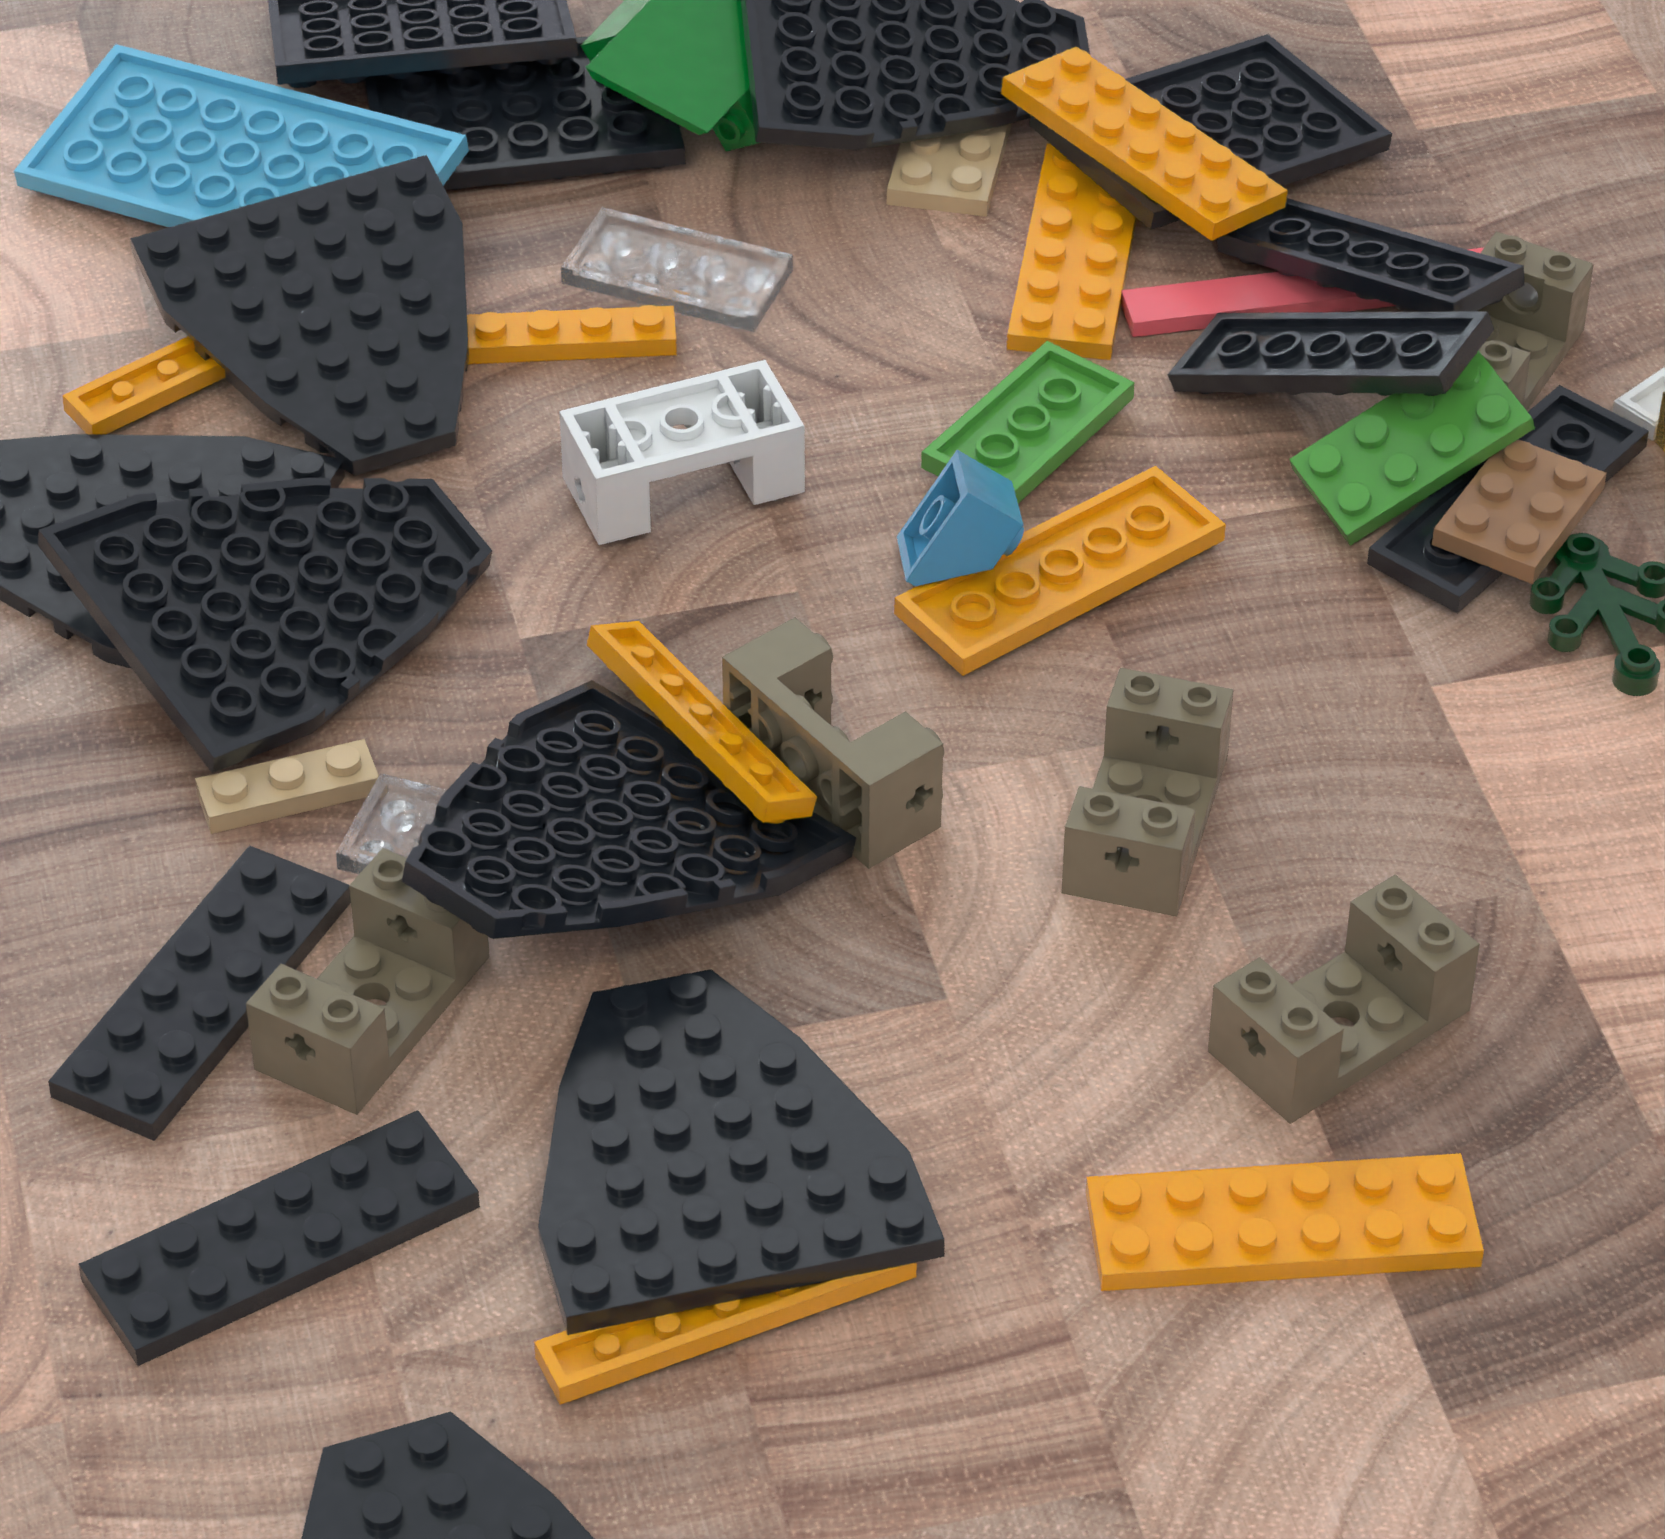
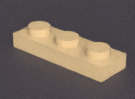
[195,739,381,834]

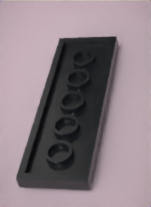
[1217,198,1525,312]
[1167,311,1494,396]
[1367,385,1649,614]
[48,845,351,1141]
[78,1110,480,1366]

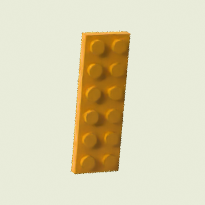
[1001,46,1288,241]
[1007,143,1137,360]
[894,465,1226,676]
[1086,1153,1484,1291]

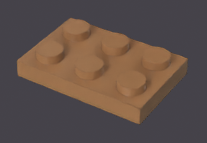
[1432,439,1606,584]

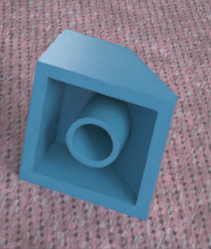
[897,450,1024,586]

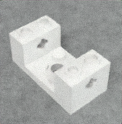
[559,360,805,545]

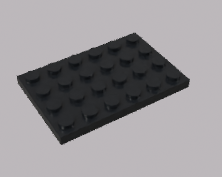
[268,0,578,88]
[1029,34,1392,230]
[364,36,686,190]

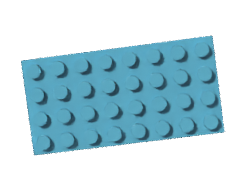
[14,44,469,227]

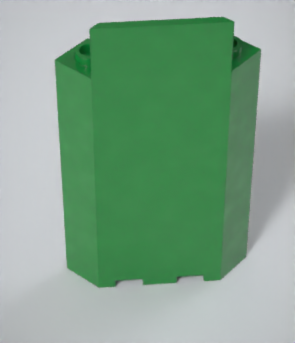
[581,0,760,152]

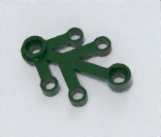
[1529,533,1665,696]

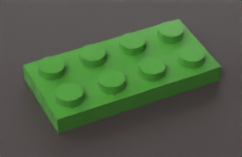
[921,341,1135,504]
[1289,350,1535,546]

